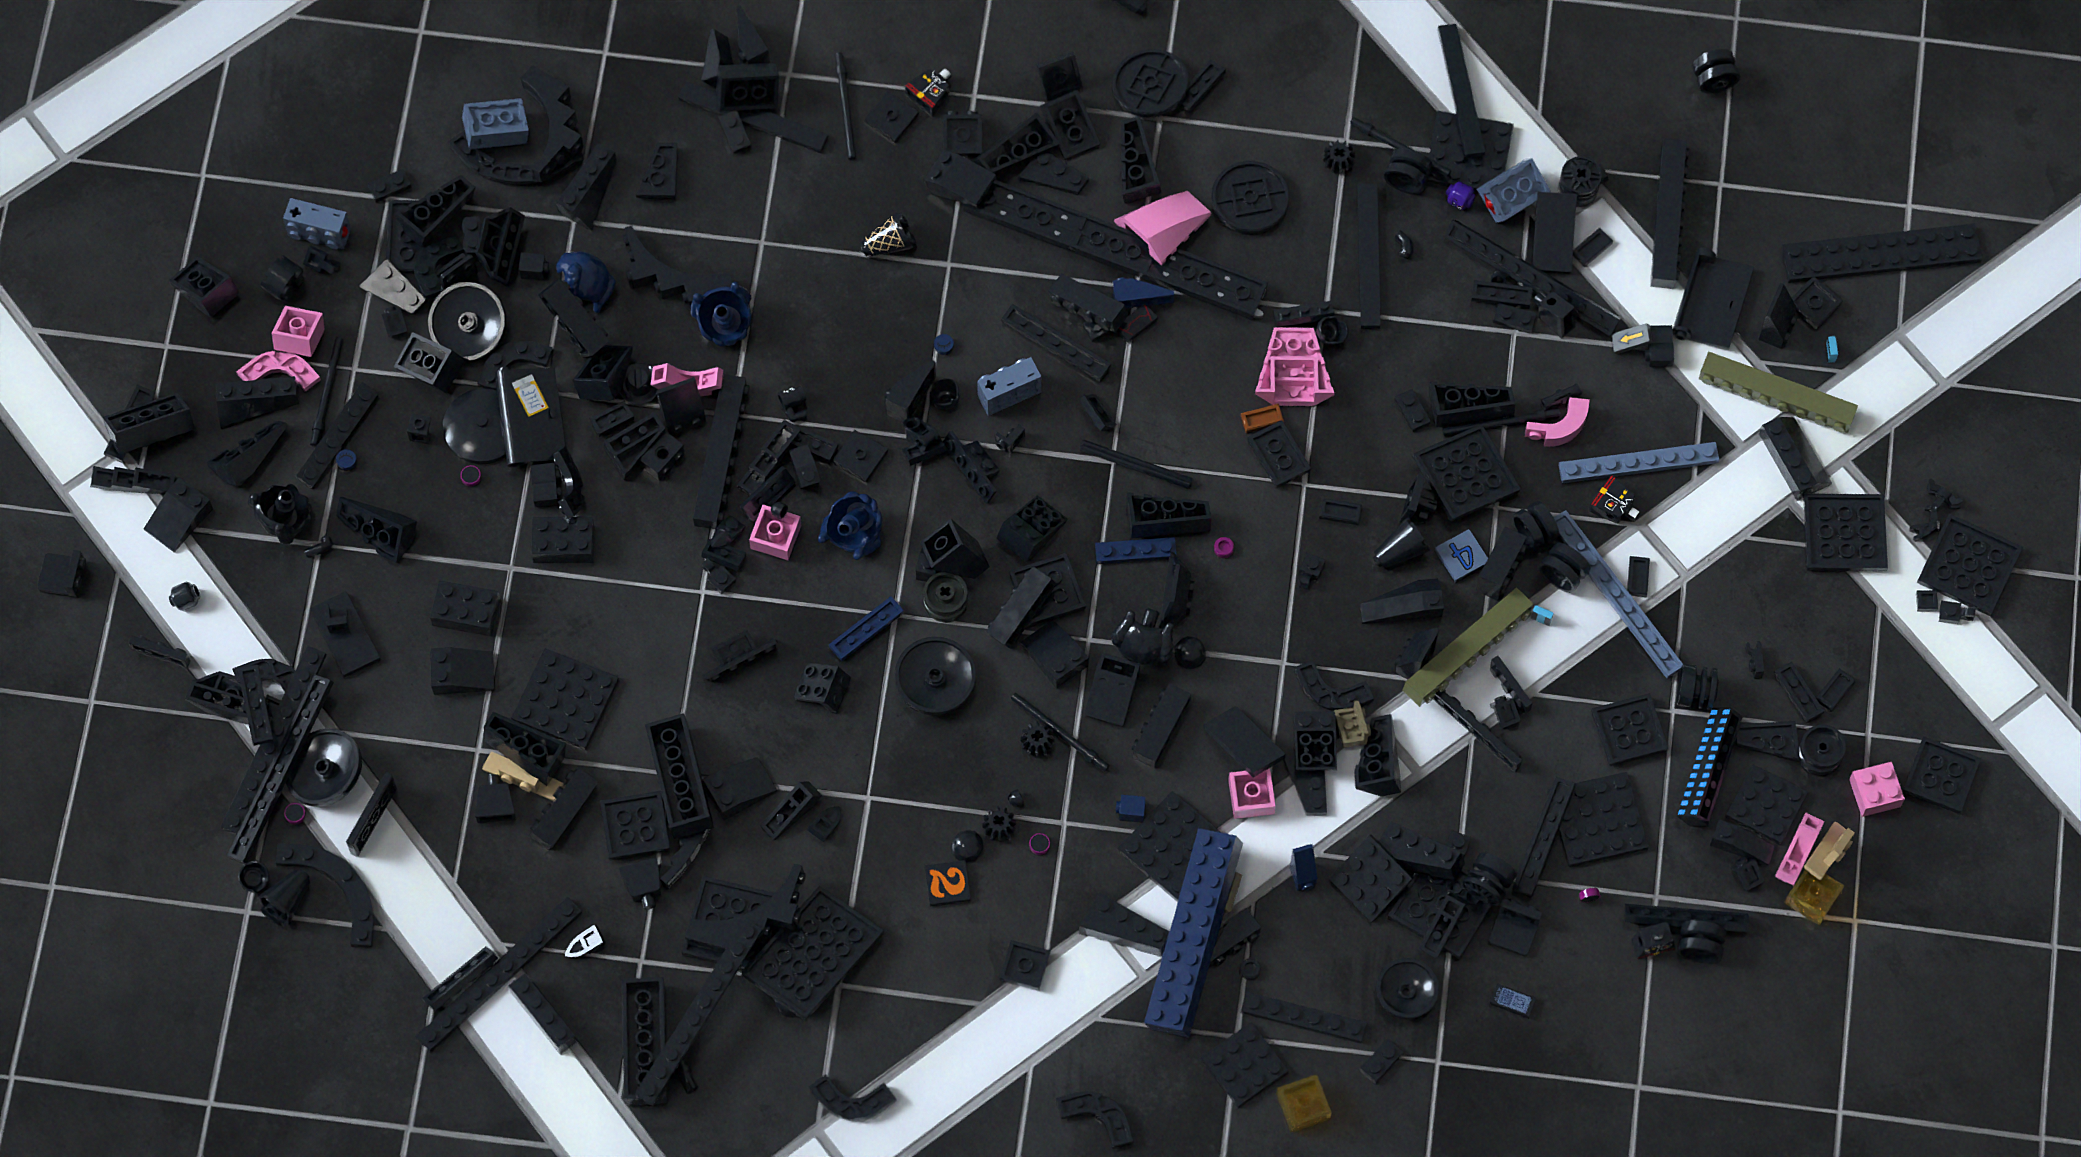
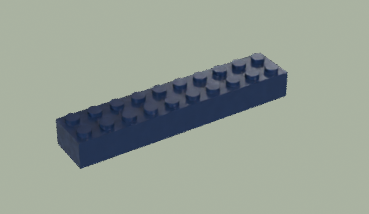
[1144,828,1243,1038]

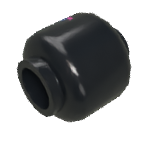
[169,581,200,611]

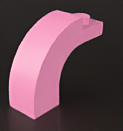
[651,363,723,396]
[1525,397,1589,447]
[1775,813,1824,885]

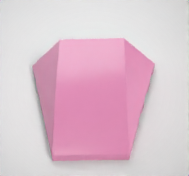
[1114,191,1211,265]
[1255,327,1334,406]

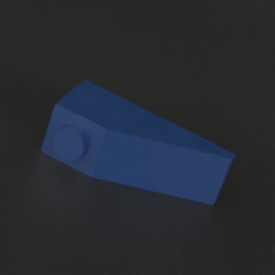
[1112,277,1174,309]
[1289,843,1318,891]

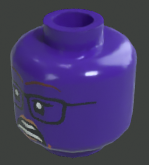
[1446,181,1476,210]

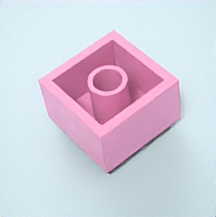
[272,306,325,357]
[749,505,801,560]
[1849,762,1904,817]
[1229,768,1276,819]

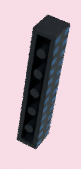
[1677,707,1743,826]

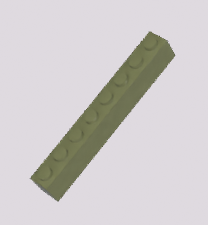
[1698,351,1858,433]
[1402,587,1533,707]

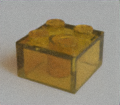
[1785,869,1844,926]
[1276,1074,1331,1133]

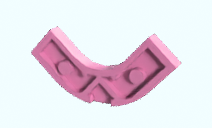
[237,351,321,392]

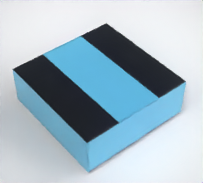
[1825,336,1838,363]
[1531,605,1554,626]

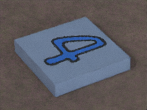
[1435,529,1488,582]

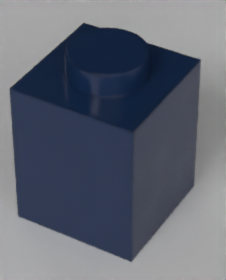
[1116,795,1146,823]

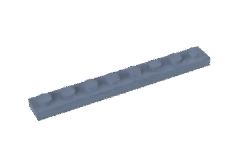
[1559,442,1719,483]

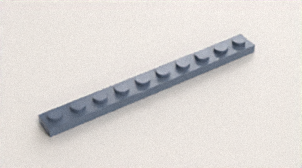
[1554,510,1683,679]

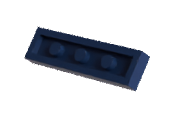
[1095,537,1176,564]
[829,596,904,661]

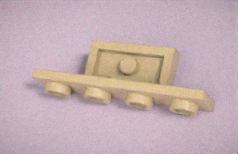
[482,752,564,801]
[1804,822,1854,880]

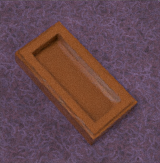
[1240,404,1284,433]

